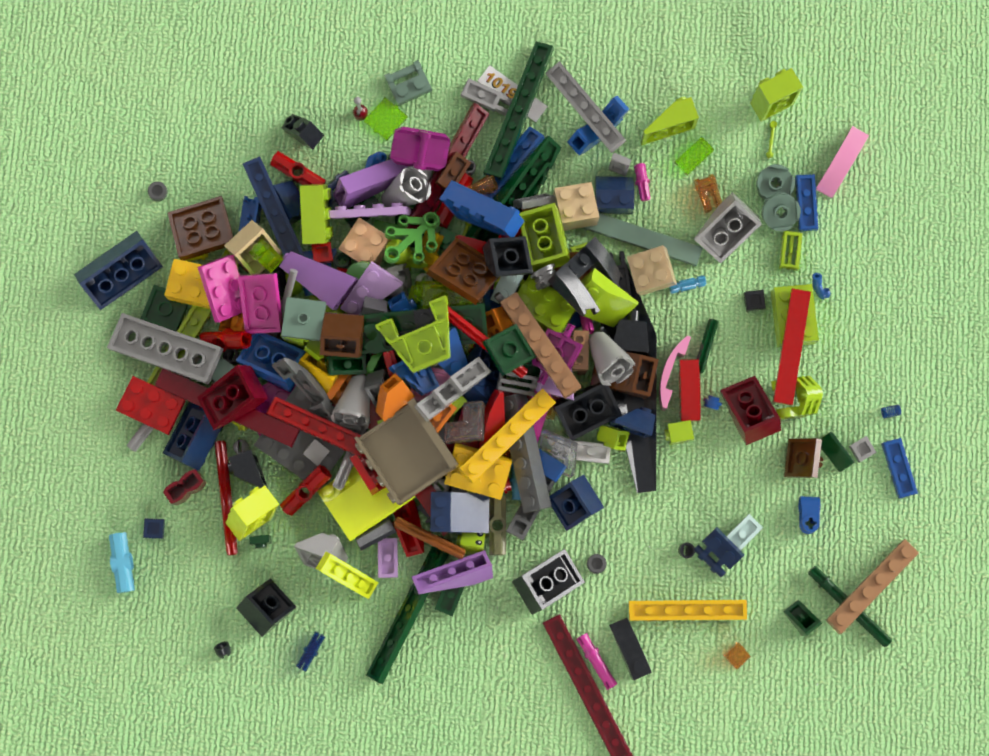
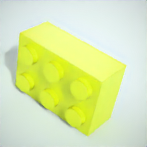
[226,485,279,541]

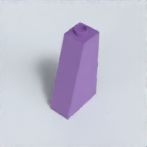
[333,159,408,209]
[279,251,359,310]

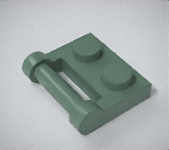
[384,60,432,106]

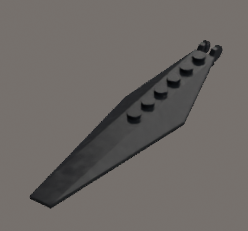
[600,251,657,493]

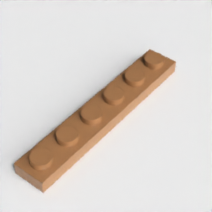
[500,292,581,399]
[826,539,919,634]

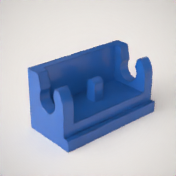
[238,196,262,232]

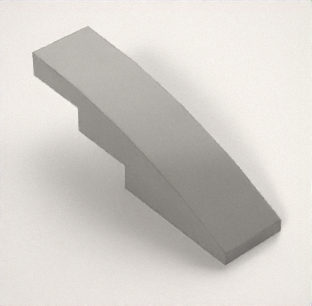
[415,357,491,422]

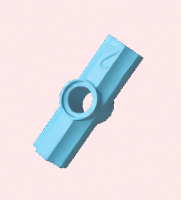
[109,532,135,593]

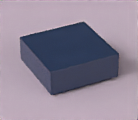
[143,518,165,539]

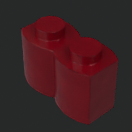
[163,469,207,505]

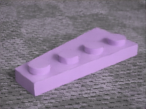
[329,203,411,219]

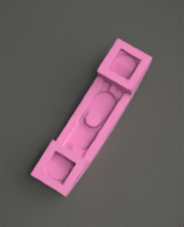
[816,126,869,198]
[659,336,691,411]

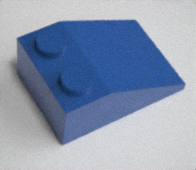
[236,333,306,392]

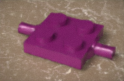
[530,323,583,385]

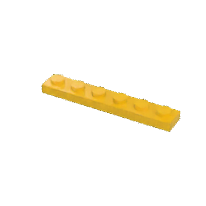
[459,388,556,483]
[629,600,747,621]

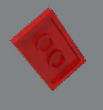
[116,376,186,435]

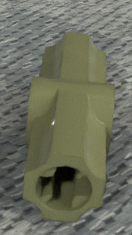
[489,496,506,555]

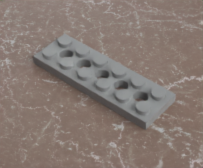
[107,313,224,385]

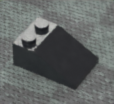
[552,382,622,441]
[512,549,585,615]

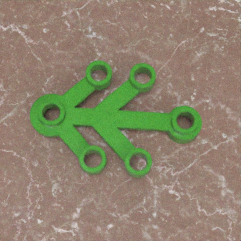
[384,212,440,265]

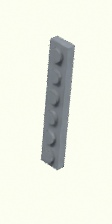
[545,61,626,153]

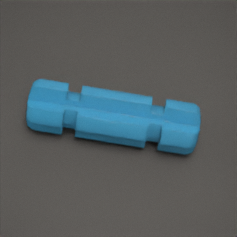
[669,275,706,294]

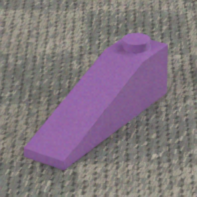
[412,550,493,594]

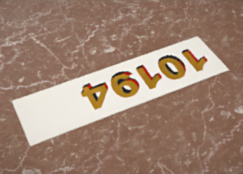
[478,65,548,122]

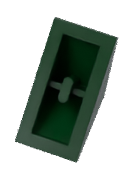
[783,600,822,636]

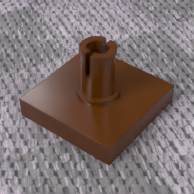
[784,438,823,478]

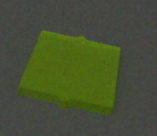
[364,97,408,141]

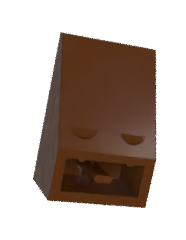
[590,352,659,399]

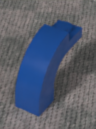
[567,96,630,156]

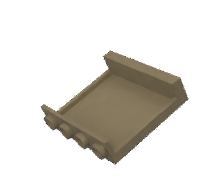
[355,398,459,505]

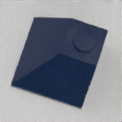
[609,407,655,438]

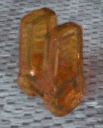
[694,174,722,213]

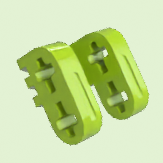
[771,376,823,420]

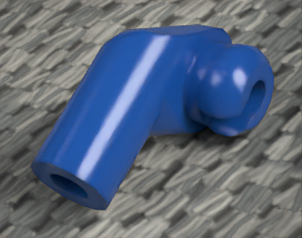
[365,152,387,168]
[812,273,830,300]

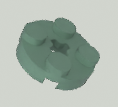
[756,164,795,199]
[762,193,801,231]

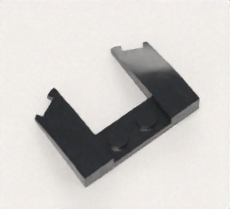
[548,237,623,316]

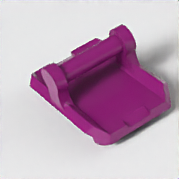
[390,127,450,171]

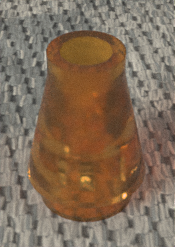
[468,175,498,194]

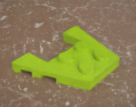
[375,295,451,373]

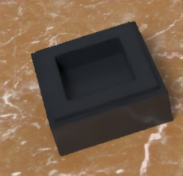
[744,290,766,311]

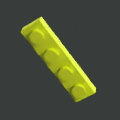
[316,551,379,599]

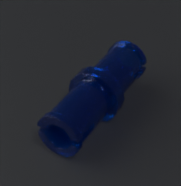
[296,631,326,672]

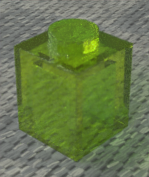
[249,239,284,273]

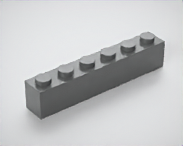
[504,394,552,513]

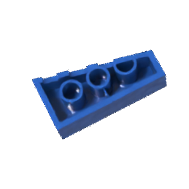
[440,180,524,238]

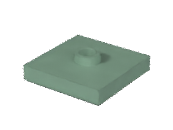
[281,297,327,341]

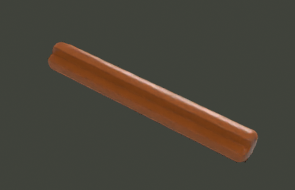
[393,517,466,559]

